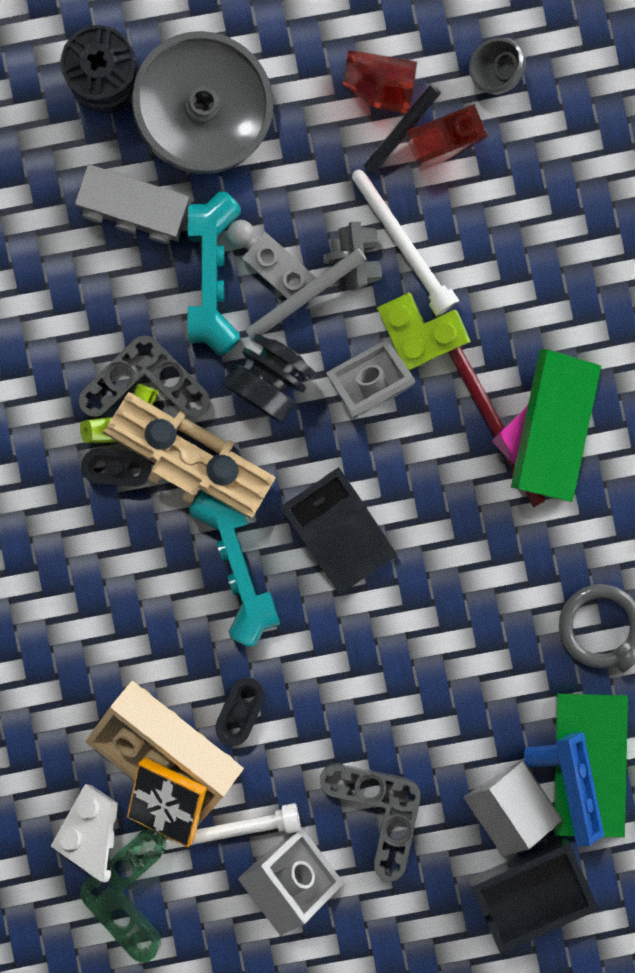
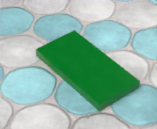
[511,349,601,502]
[553,693,628,838]

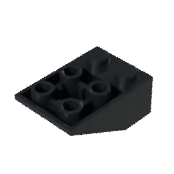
[280,467,397,594]

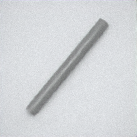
[246,248,366,338]

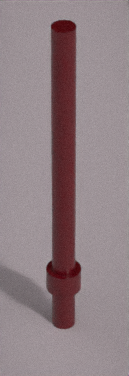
[448,347,545,508]

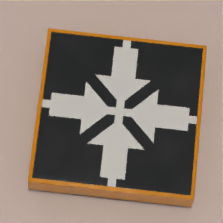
[127,757,207,847]

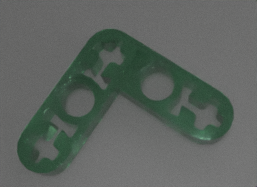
[80,828,166,963]

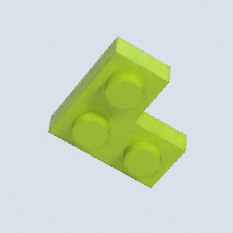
[377,293,471,371]

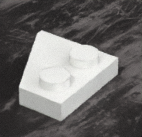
[51,784,118,882]

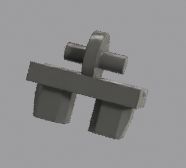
[323,221,382,291]

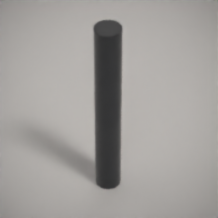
[364,84,441,174]

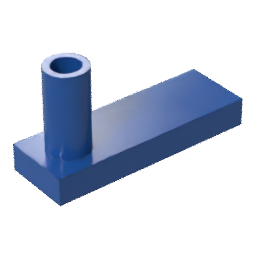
[524,732,604,847]

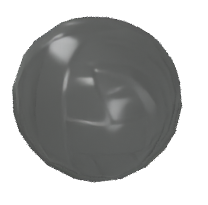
[469,38,526,95]

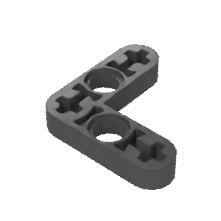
[79,335,211,418]
[320,763,420,881]

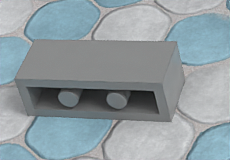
[75,164,191,245]

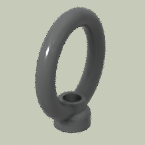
[559,584,635,673]

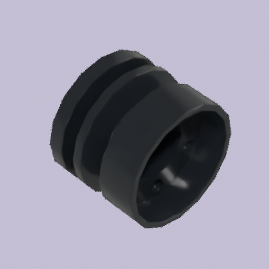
[60,25,139,114]
[222,333,316,424]

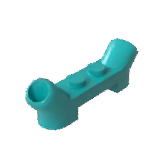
[187,191,241,355]
[189,490,281,647]

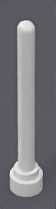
[352,170,459,317]
[133,803,301,855]

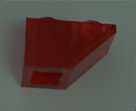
[343,50,417,113]
[407,104,488,171]

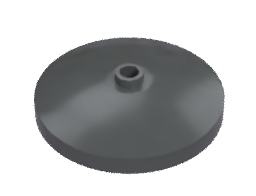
[132,31,273,174]

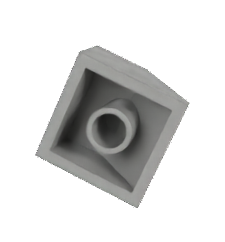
[238,827,344,936]

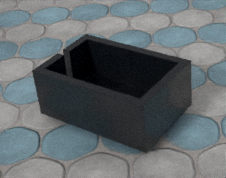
[468,837,599,953]

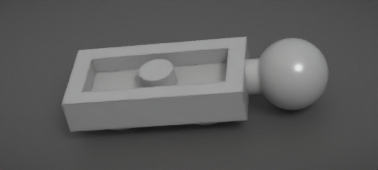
[227,220,316,299]

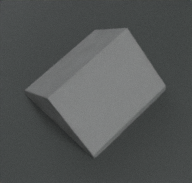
[326,339,416,420]
[464,760,562,856]

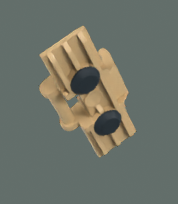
[103,392,276,519]

